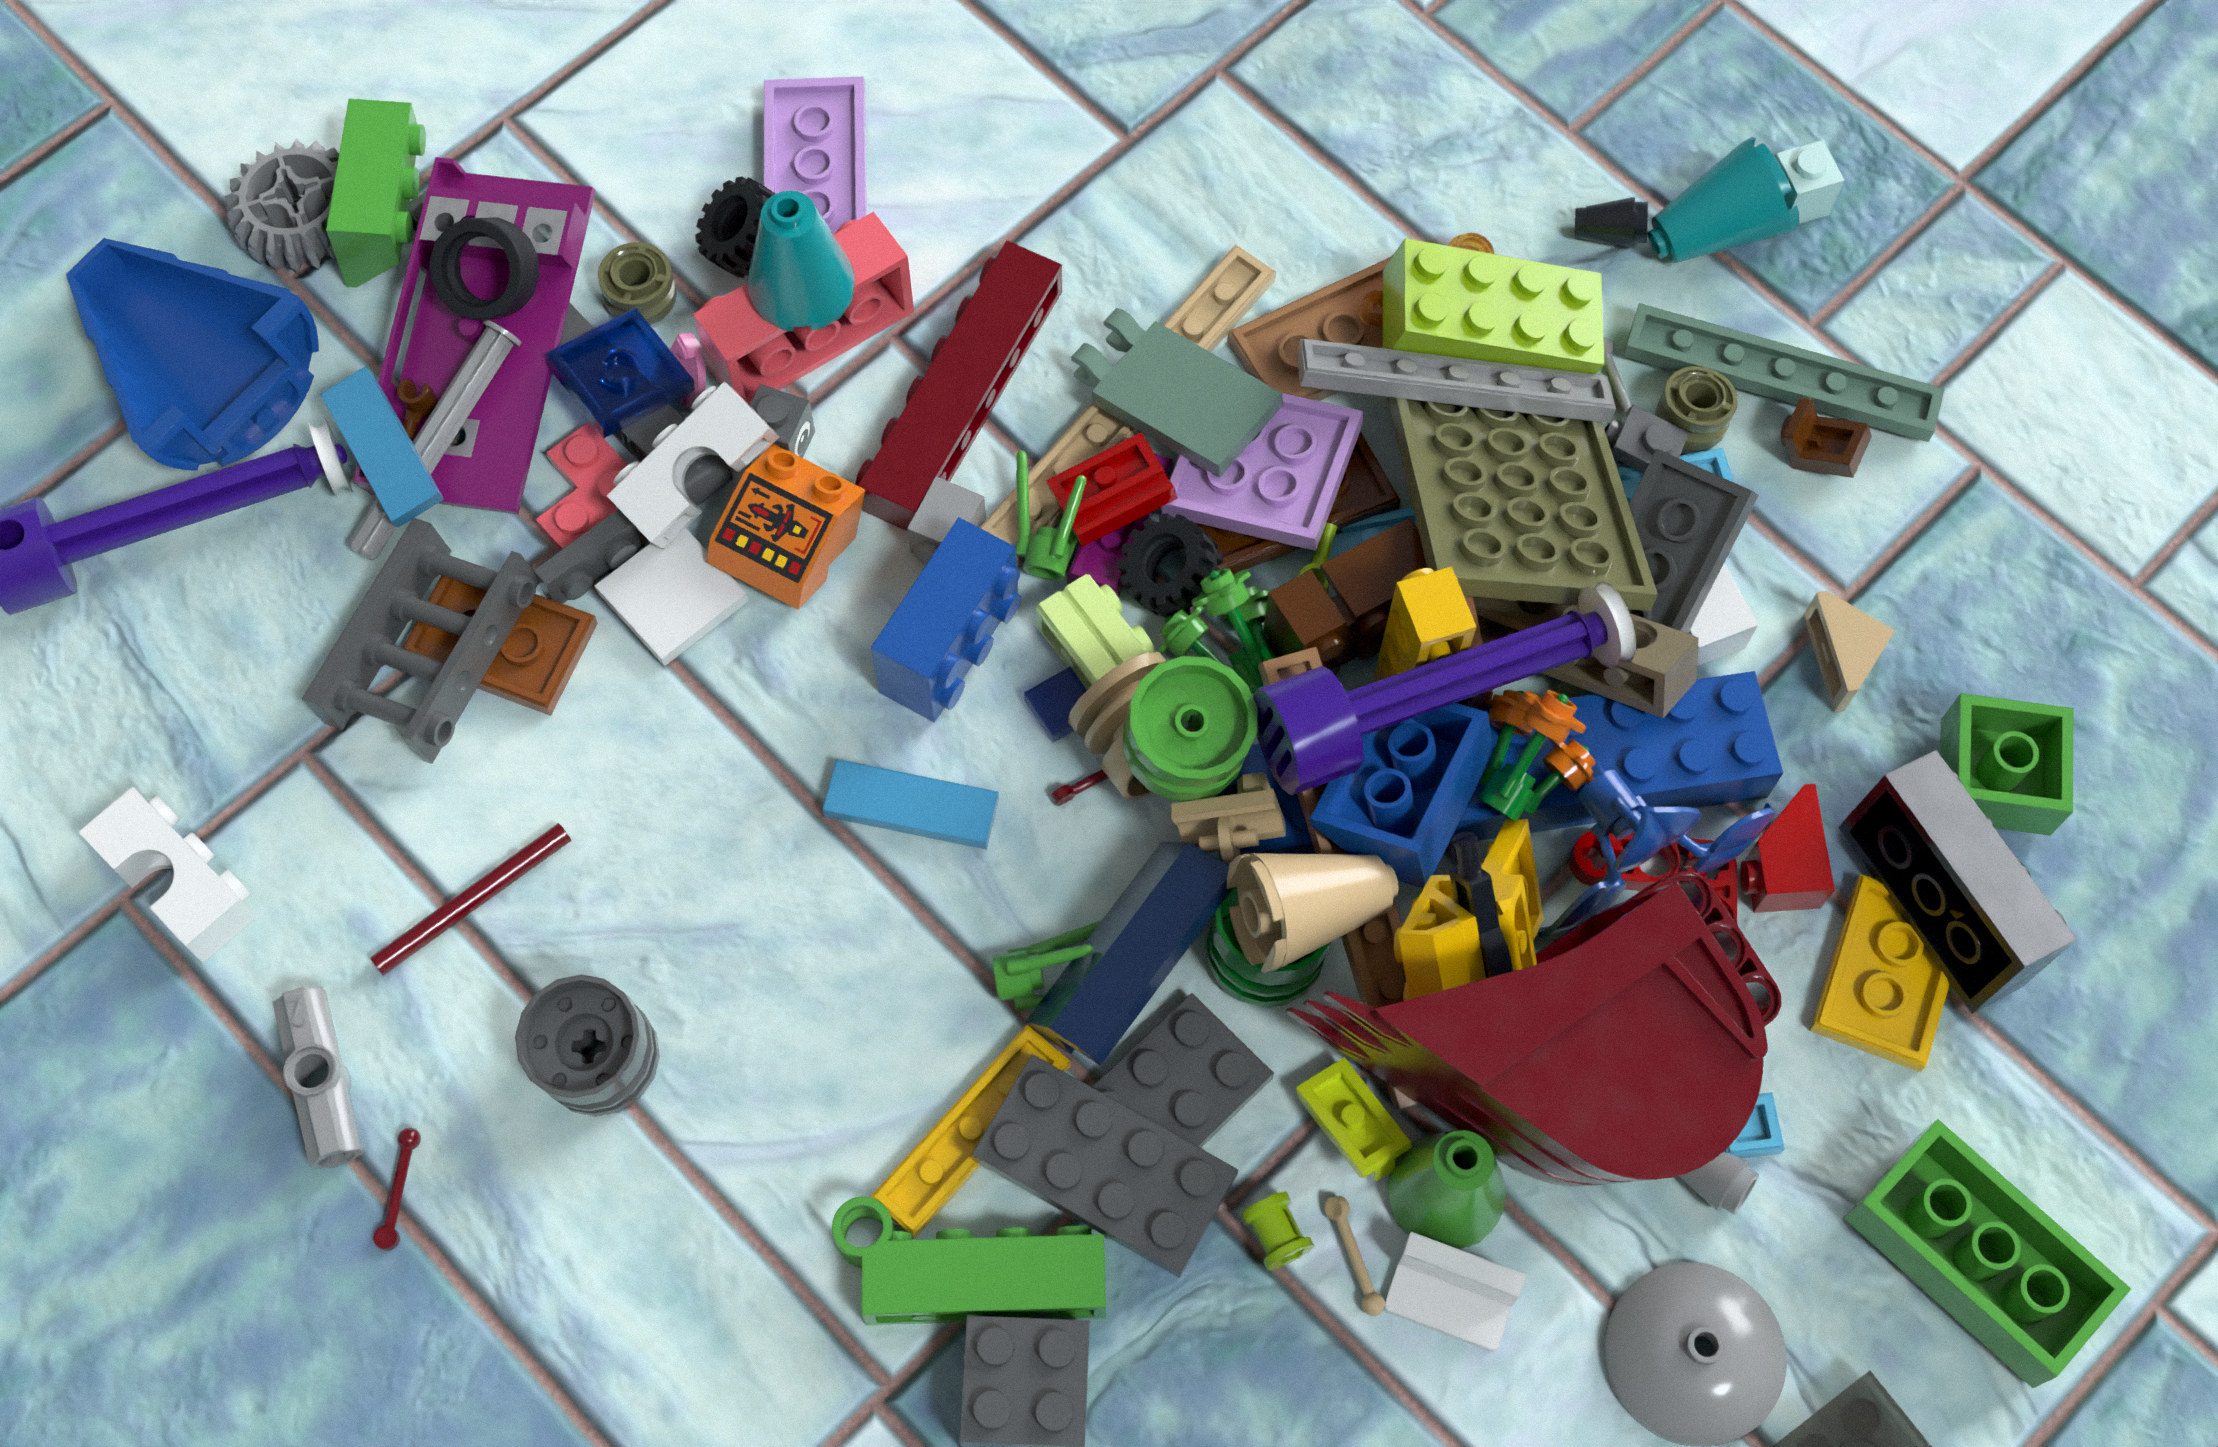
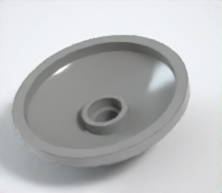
[1603,1262,1787,1447]

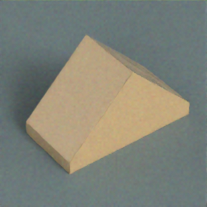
[1803,591,1896,713]

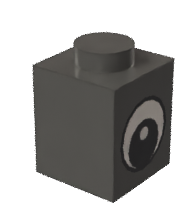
[750,384,815,458]

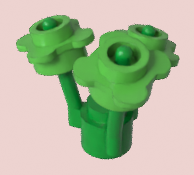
[1157,568,1277,694]

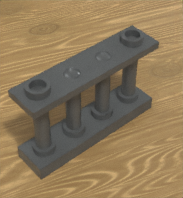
[302,517,539,764]

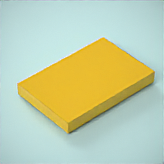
[1809,874,1966,1072]

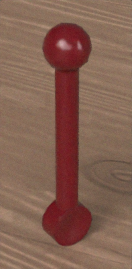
[1051,769,1109,806]
[373,1128,421,1251]

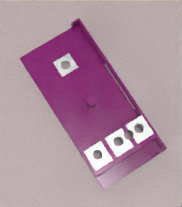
[353,157,596,514]

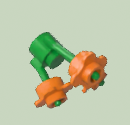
[1477,690,1596,822]

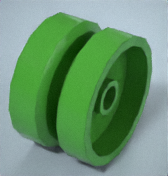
[1122,656,1258,801]

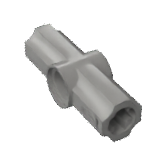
[272,987,364,1169]

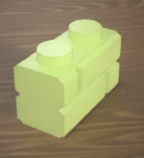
[1035,574,1154,692]

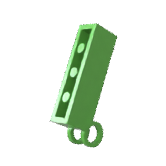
[832,1196,1106,1326]

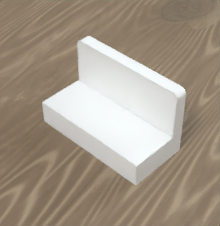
[1384,1232,1526,1352]

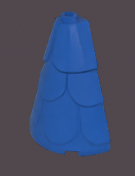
[66,238,319,471]

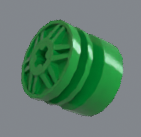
[1206,887,1331,1007]

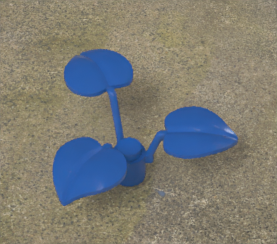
[1537,770,1774,937]

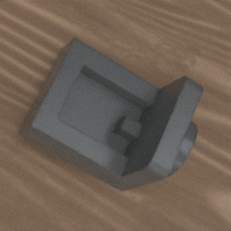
[1604,404,1689,474]

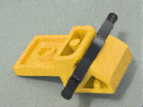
[1394,819,1544,1001]

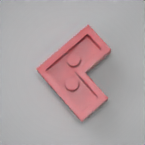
[536,422,628,551]

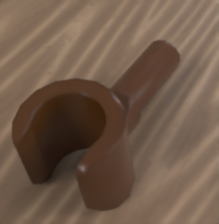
[397,378,438,441]

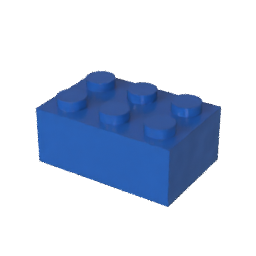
[871,517,1022,723]

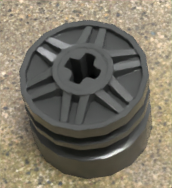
[515,974,660,1117]

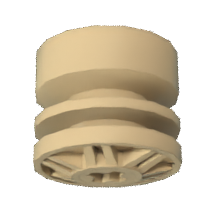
[1068,652,1195,800]

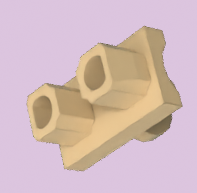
[1171,772,1286,865]

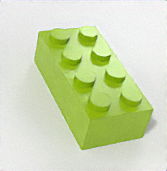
[1383,238,1604,374]

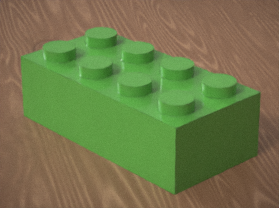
[1844,1119,2132,1388]

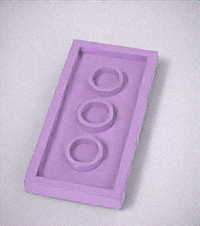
[764,76,867,234]

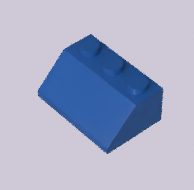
[1310,703,1494,888]

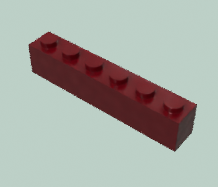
[855,241,1062,532]

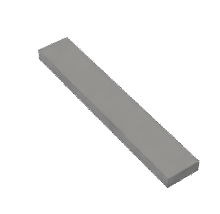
[1296,339,1616,423]

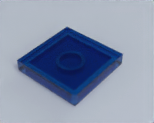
[545,308,695,438]

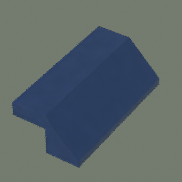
[1025,842,1233,1066]

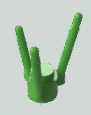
[1016,450,1086,581]
[993,921,1101,1011]

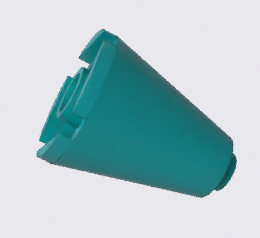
[1647,137,1799,263]
[747,191,855,331]

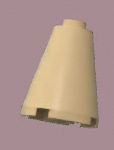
[1227,853,1399,973]

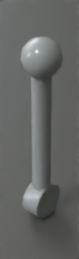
[1604,337,1632,414]

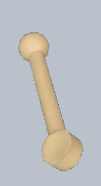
[1324,1196,1385,1316]

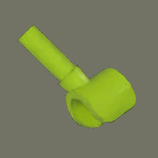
[1299,522,1338,593]

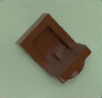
[1781,397,1872,478]

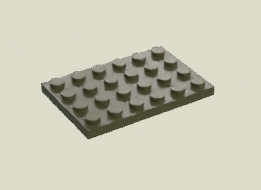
[1387,397,1658,611]

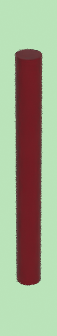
[370,823,572,976]

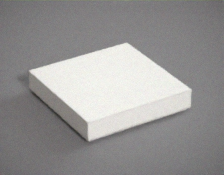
[594,528,749,667]

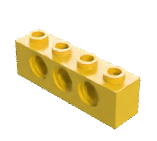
[1374,566,1477,682]

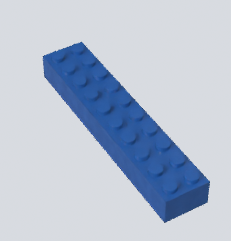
[1219,671,1783,863]

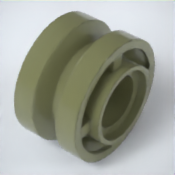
[598,242,677,326]
[1654,366,1738,451]

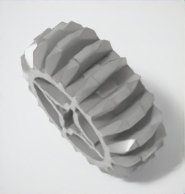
[224,139,339,273]

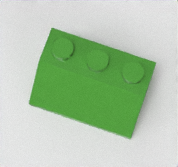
[326,98,426,288]

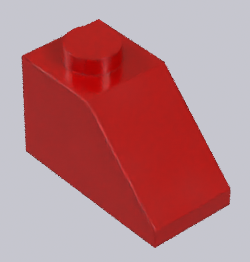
[1740,784,1835,913]

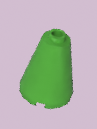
[1388,1130,1506,1249]

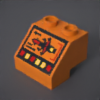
[706,443,865,610]

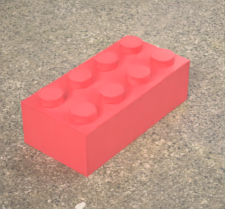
[693,211,914,405]

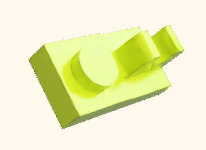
[1296,1057,1412,1182]

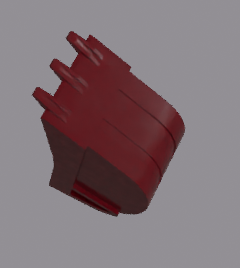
[1285,871,1782,1187]

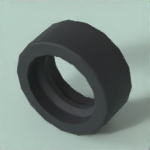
[429,217,540,320]

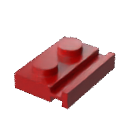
[1046,432,1178,547]

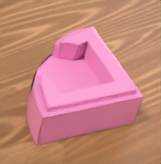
[658,333,706,408]

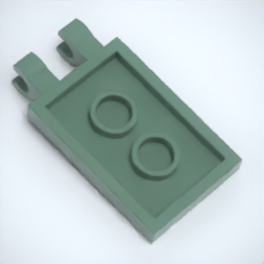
[1071,308,1283,478]

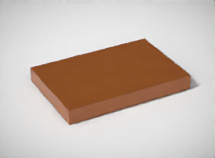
[403,575,598,716]

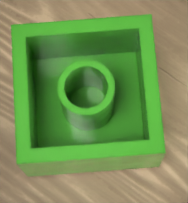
[1940,693,2074,836]

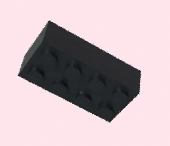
[1838,750,2077,1014]

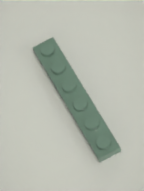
[1623,303,1945,442]

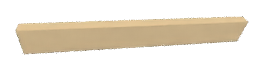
[979,244,1276,568]

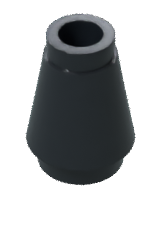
[1575,197,1648,248]

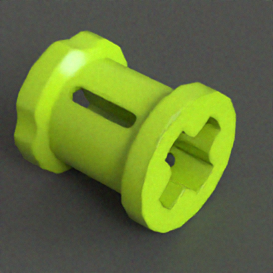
[1241,1191,1315,1270]

